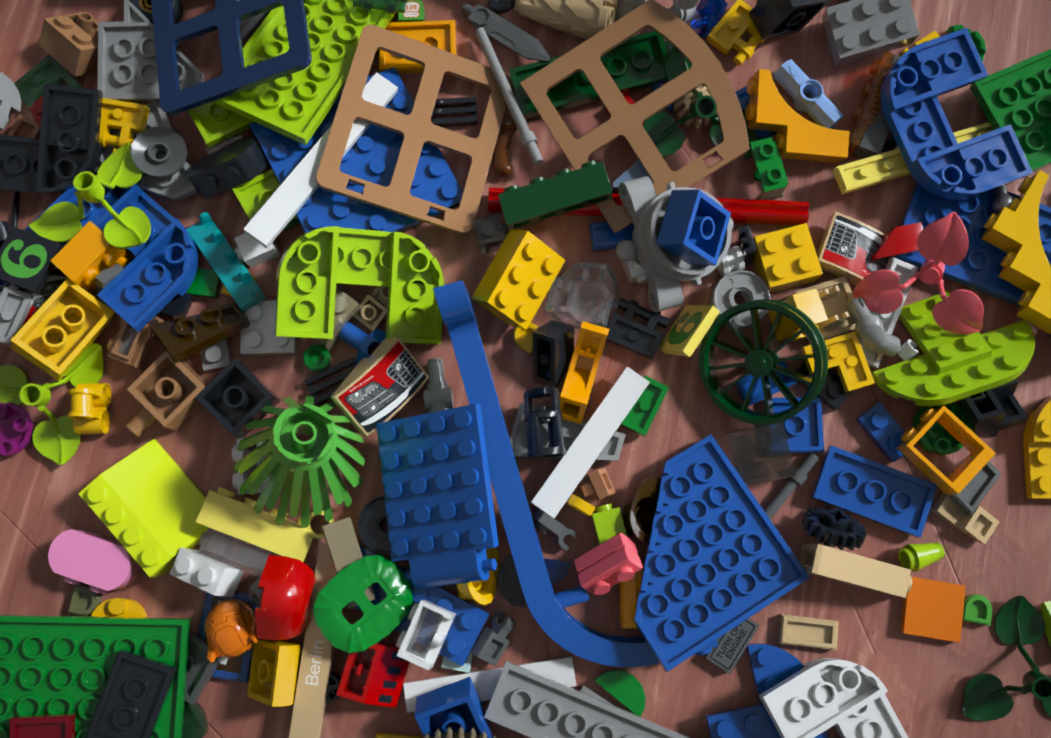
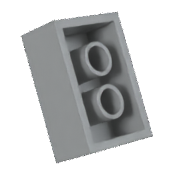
[822,0,920,67]

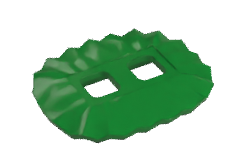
[313,555,413,653]

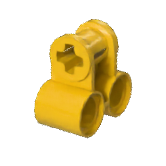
[67,383,112,435]

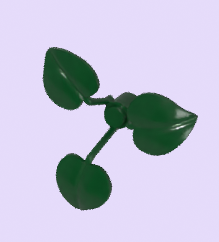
[643,46,757,157]
[961,595,1051,721]

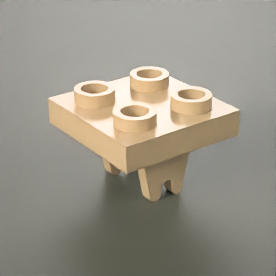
[792,276,856,340]

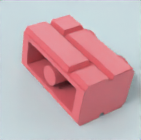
[574,532,643,595]

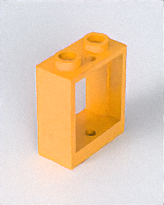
[897,406,996,495]

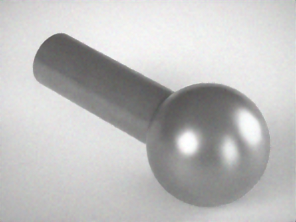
[992,185,1014,214]

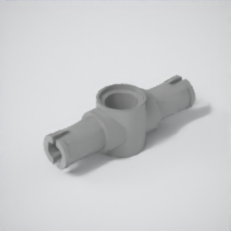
[423,358,454,413]

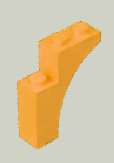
[745,69,849,163]

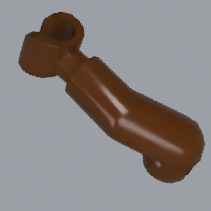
[493,119,518,177]

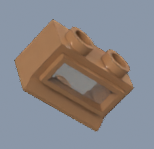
[107,316,166,371]

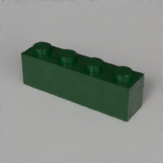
[498,161,613,230]

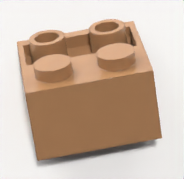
[39,12,98,76]

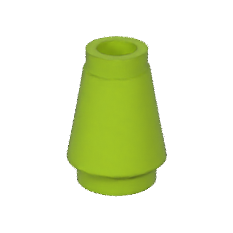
[898,542,945,572]

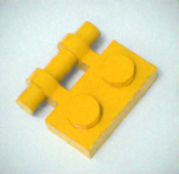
[706,0,766,66]
[99,98,150,148]

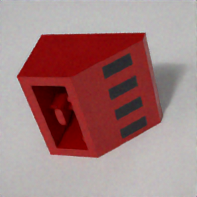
[336,640,410,708]

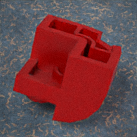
[255,555,316,640]

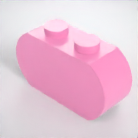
[48,529,141,594]

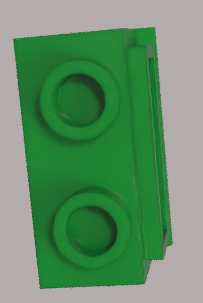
[744,137,789,200]

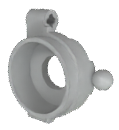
[616,176,734,312]

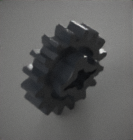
[802,506,867,551]

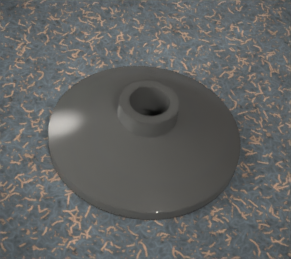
[131,127,187,178]

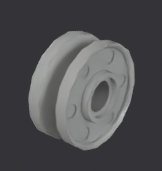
[709,270,771,330]

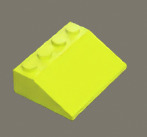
[78,439,214,578]

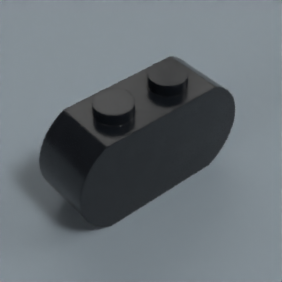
[185,137,268,199]

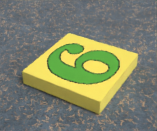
[658,305,720,357]

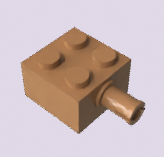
[126,351,208,437]

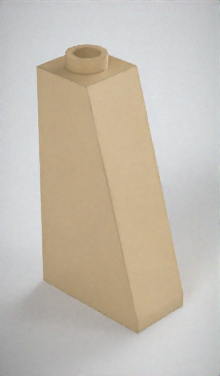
[799,544,912,598]

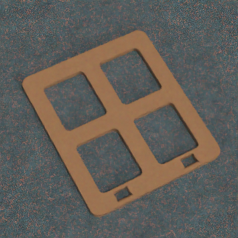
[316,25,512,235]

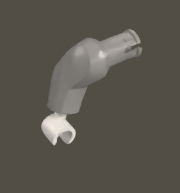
[846,297,919,361]

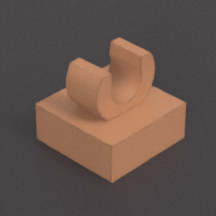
[581,468,616,500]

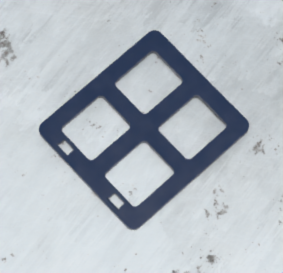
[151,0,312,115]

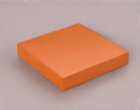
[900,577,966,643]

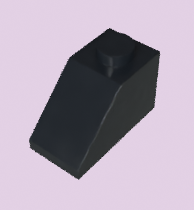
[532,320,574,387]

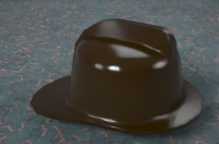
[622,477,661,543]

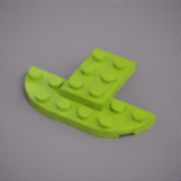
[872,291,1035,406]

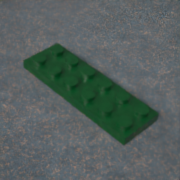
[509,31,669,119]

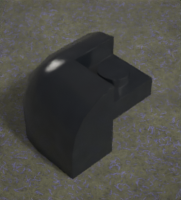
[959,379,1028,438]

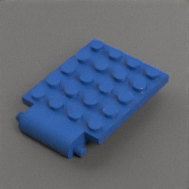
[376,404,499,589]

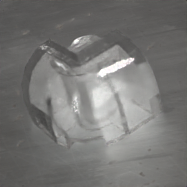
[545,262,619,329]

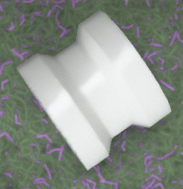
[717,246,745,277]

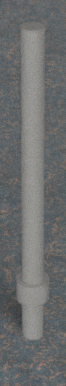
[475,27,544,165]

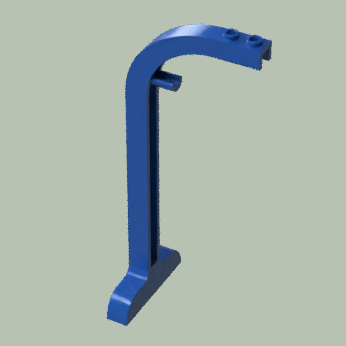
[433,280,718,667]

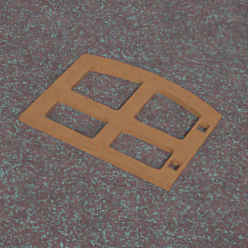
[520,0,750,234]

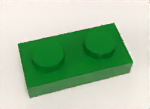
[620,375,669,437]

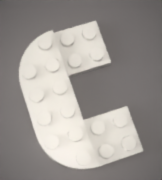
[759,658,908,738]

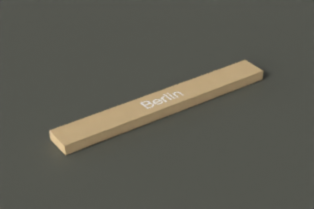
[289,543,336,738]

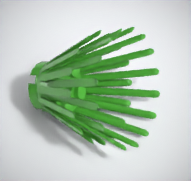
[234,396,366,528]

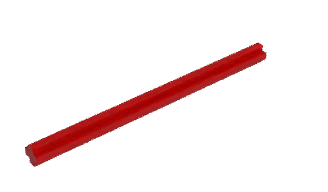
[488,187,809,225]

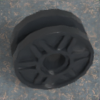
[358,495,391,555]

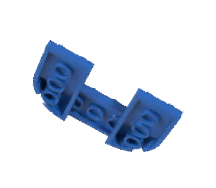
[881,28,1033,200]
[24,184,198,332]

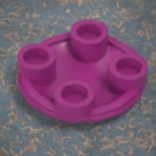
[0,402,33,457]

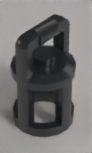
[523,386,566,459]

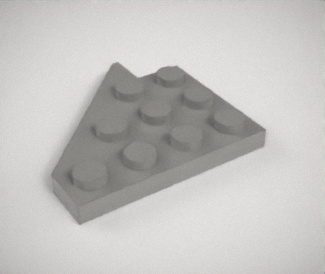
[97,0,204,102]

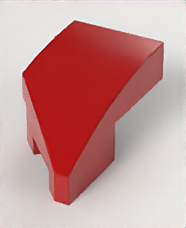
[871,222,923,261]

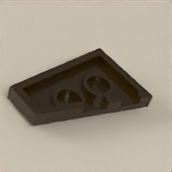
[148,303,250,363]

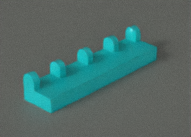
[186,212,266,312]

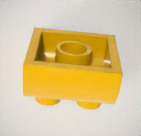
[247,639,303,707]

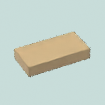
[778,614,839,650]

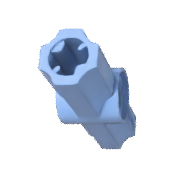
[773,59,844,129]

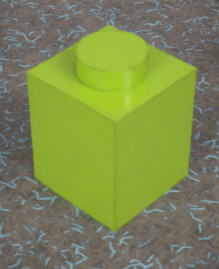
[591,503,627,545]

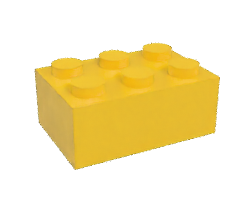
[471,229,565,330]
[10,278,115,381]

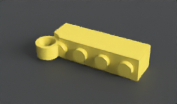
[196,487,334,563]

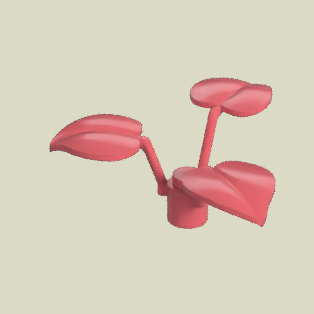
[853,212,984,334]

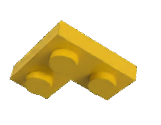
[801,331,875,393]

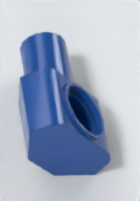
[338,322,386,363]

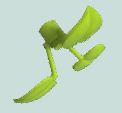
[29,142,151,249]
[0,343,104,465]

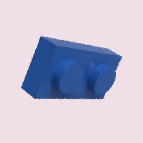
[856,402,915,463]

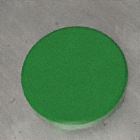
[912,402,973,455]

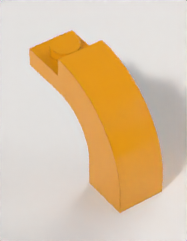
[560,321,609,424]

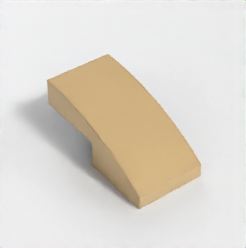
[931,492,999,545]

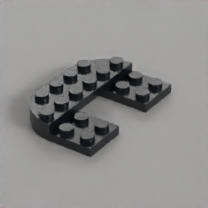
[0,83,103,195]

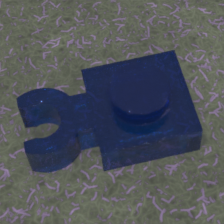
[691,0,728,38]

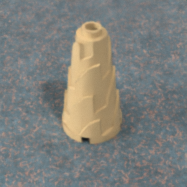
[515,0,618,40]

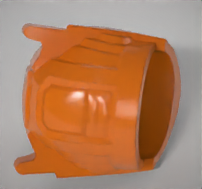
[205,598,258,663]

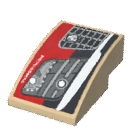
[817,211,890,286]
[331,337,429,437]

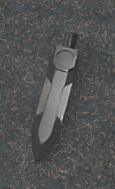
[461,3,550,62]

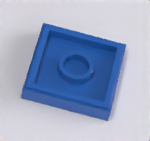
[764,397,824,453]

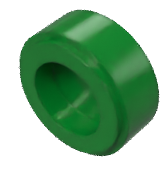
[303,345,332,373]

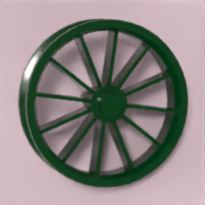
[699,299,828,425]

